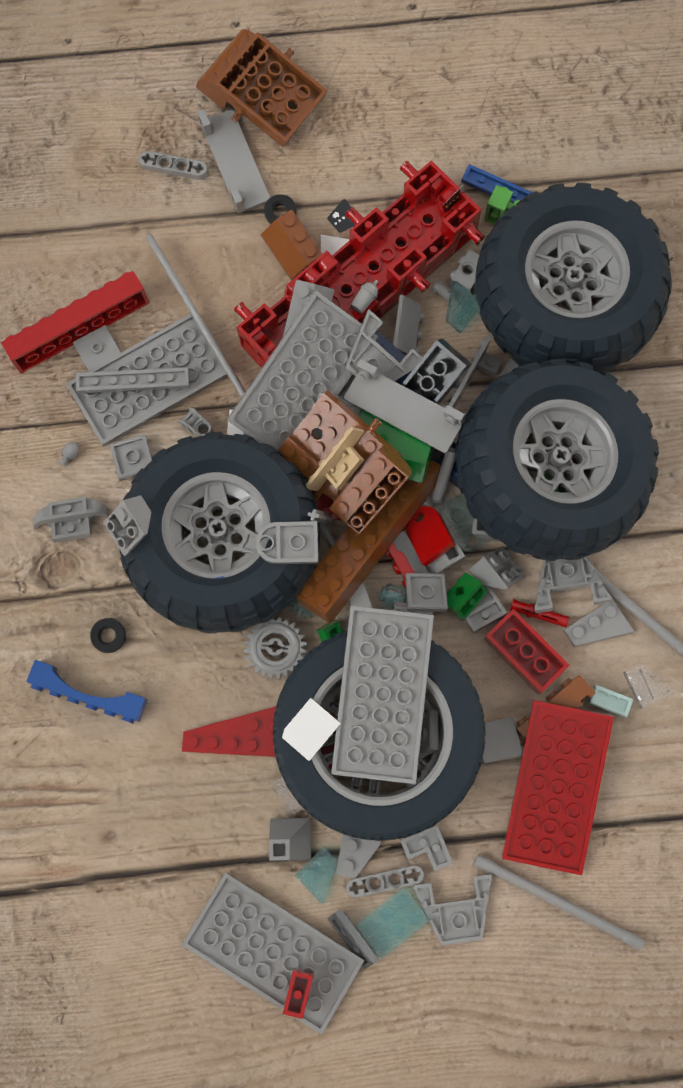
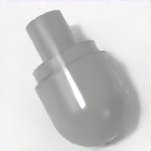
[58,442,80,467]

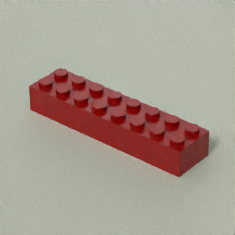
[1,271,150,374]

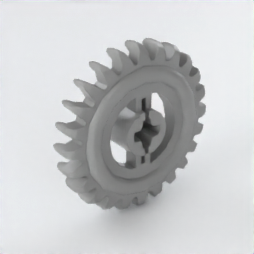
[243,616,307,680]

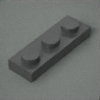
[327,909,378,969]

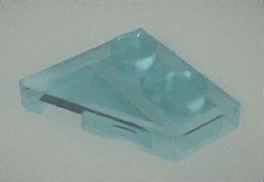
[295,847,338,904]

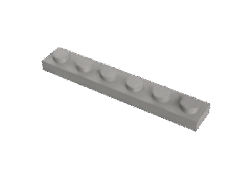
[76,367,190,393]

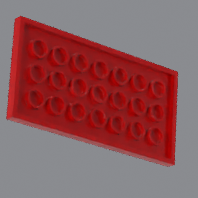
[502,699,614,875]

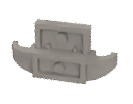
[33,497,109,543]

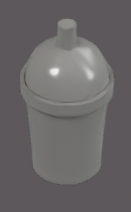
[350,280,378,314]

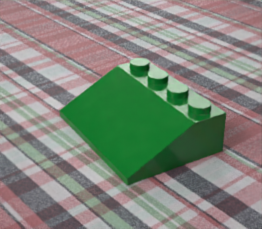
[359,409,433,483]

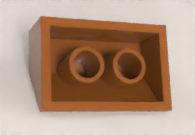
[261,209,322,280]

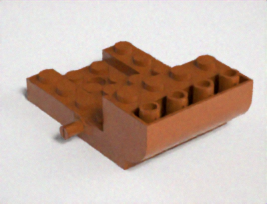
[196,29,328,147]
[278,390,412,534]

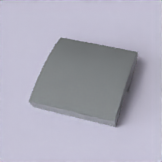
[482,717,522,764]

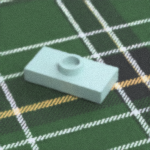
[588,685,633,718]

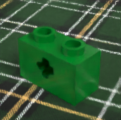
[446,572,488,621]

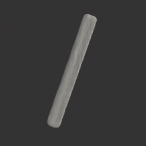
[308,509,334,525]

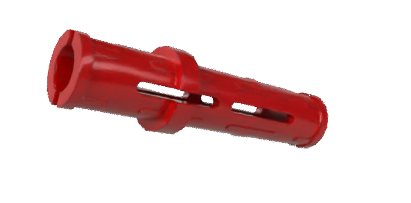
[510,598,569,628]

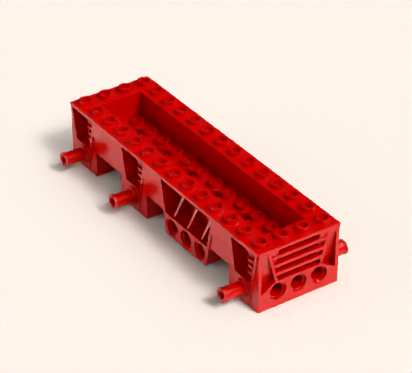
[234,160,485,368]

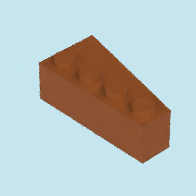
[516,675,595,741]

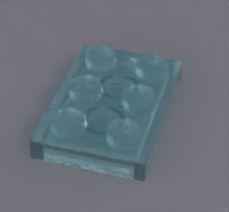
[356,887,429,959]

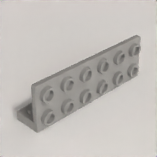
[197,109,270,213]
[444,333,502,444]
[344,359,466,454]

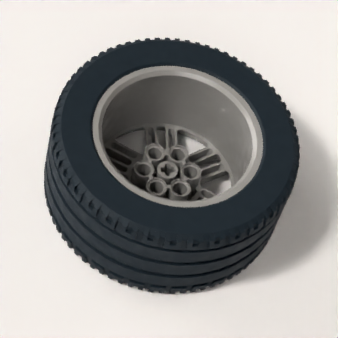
[273,630,486,841]

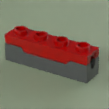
[384,531,429,590]

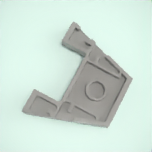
[535,556,612,613]
[413,874,492,945]

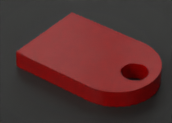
[406,506,456,566]

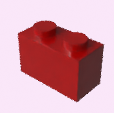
[282,968,314,1019]

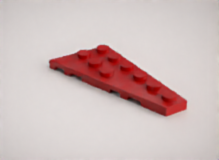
[182,706,276,757]

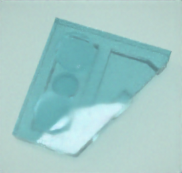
[446,281,479,333]

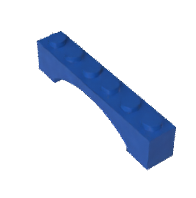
[26,660,148,724]

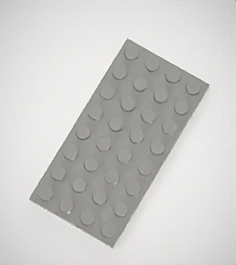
[227,290,378,450]
[66,314,228,447]
[331,606,434,784]
[182,873,364,1035]

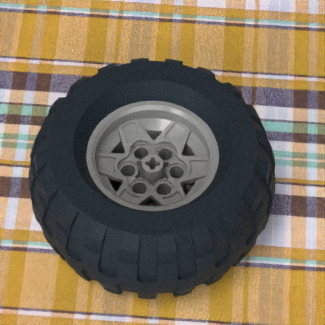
[475,183,672,374]
[455,359,659,561]
[120,432,320,634]

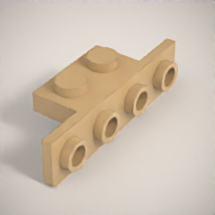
[306,427,365,491]

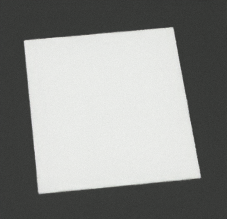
[282,698,341,761]

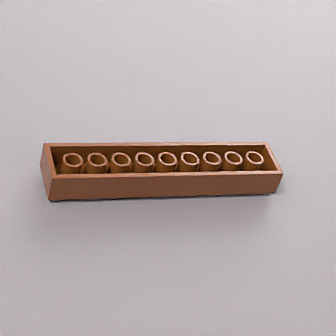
[296,461,441,624]

